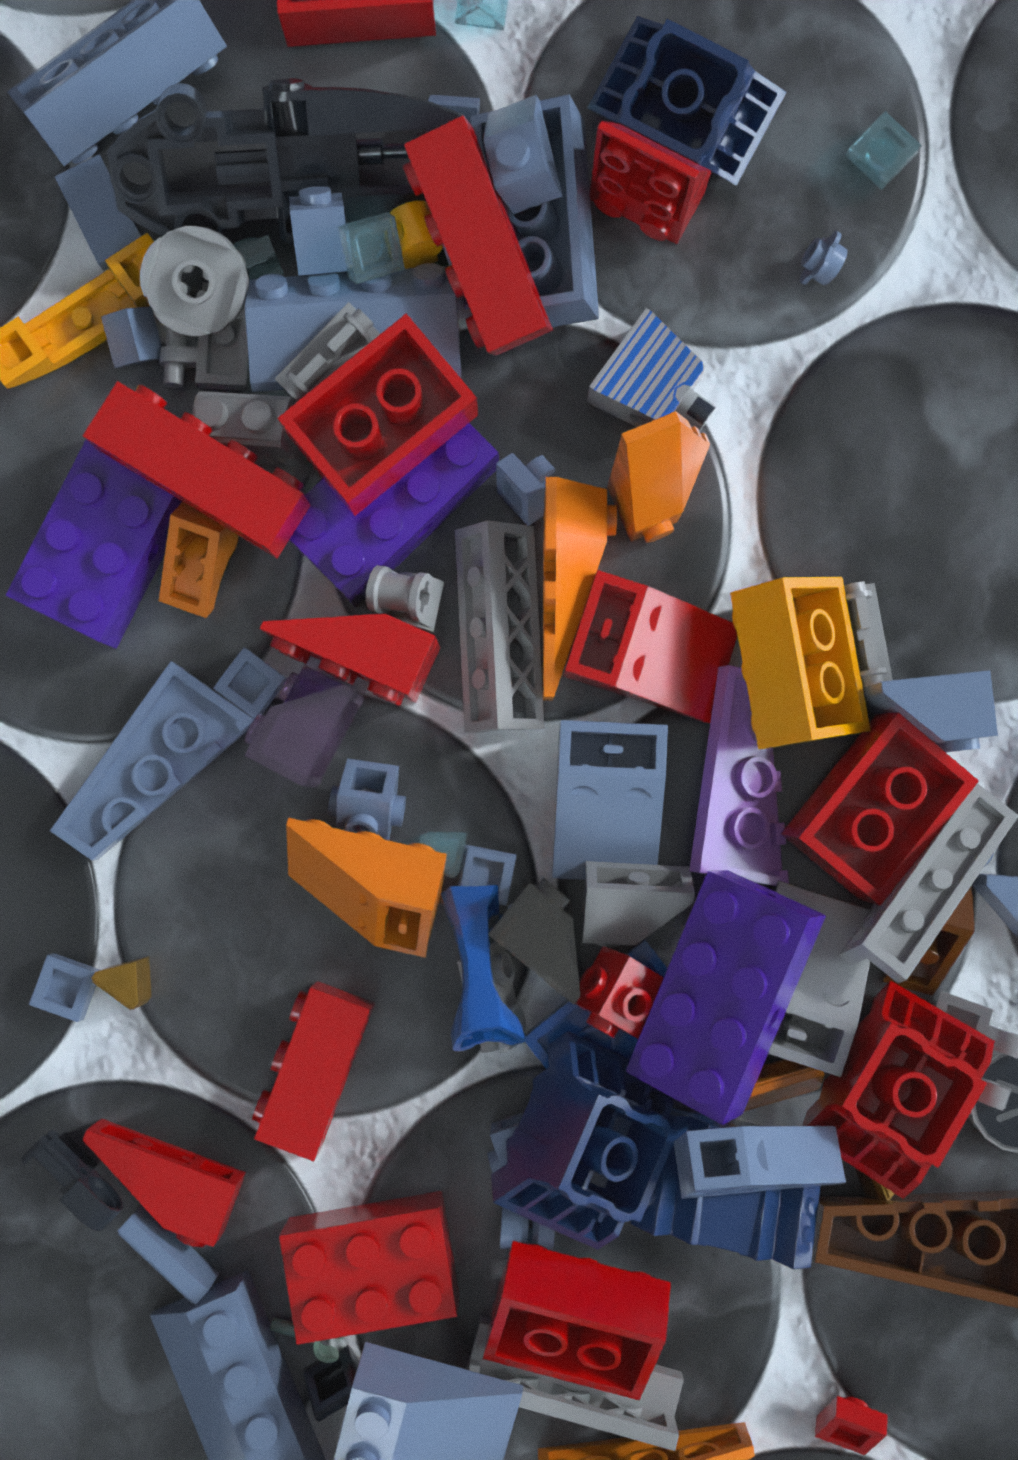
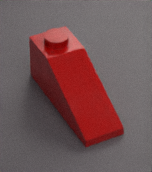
[83,1119,246,1247]

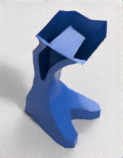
[440,885,526,1051]

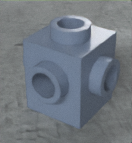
[328,758,406,840]

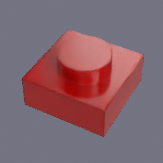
[815,1396,888,1456]

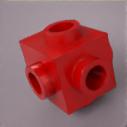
[572,946,664,1039]

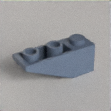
[674,1126,846,1199]

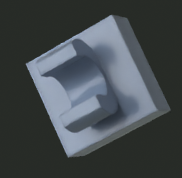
[496,453,555,526]

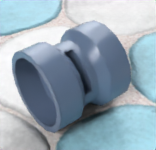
[500,1207,555,1251]

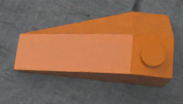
[607,411,710,543]
[543,477,617,701]

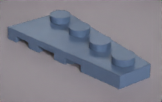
[50,661,258,861]

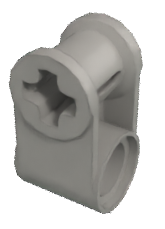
[366,565,444,633]

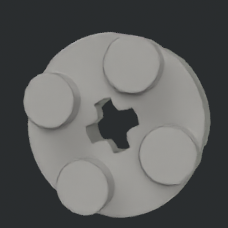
[140,226,249,336]

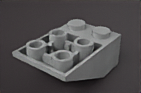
[768,880,870,1077]

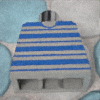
[587,308,717,432]

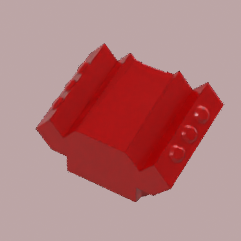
[802,980,995,1199]

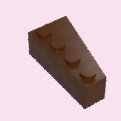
[812,1190,1018,1308]

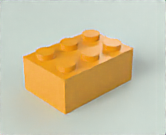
[730,577,871,750]

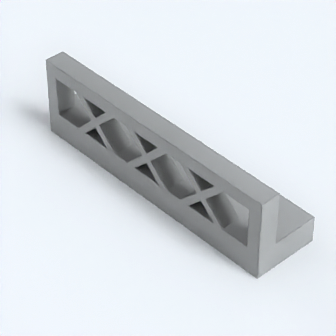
[455,520,545,733]
[838,783,1018,983]
[466,1315,684,1451]

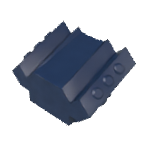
[587,16,787,186]
[491,1031,678,1250]
[630,1108,821,1270]

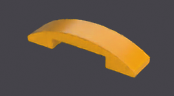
[0,233,154,389]

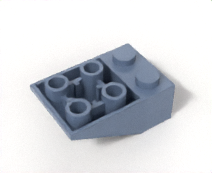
[552,720,668,880]

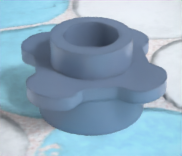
[800,231,847,286]

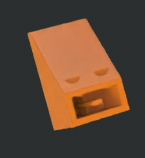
[286,818,447,958]

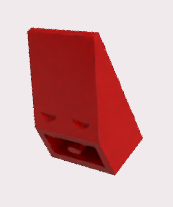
[590,121,711,245]
[563,570,738,724]
[259,614,441,706]

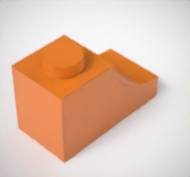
[159,502,239,618]

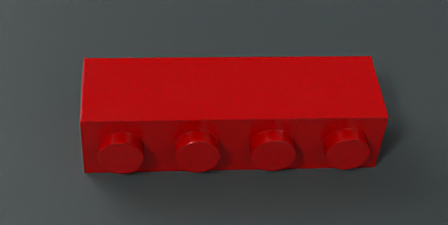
[403,116,553,356]
[82,381,311,559]

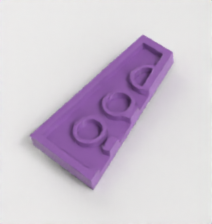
[689,665,789,887]

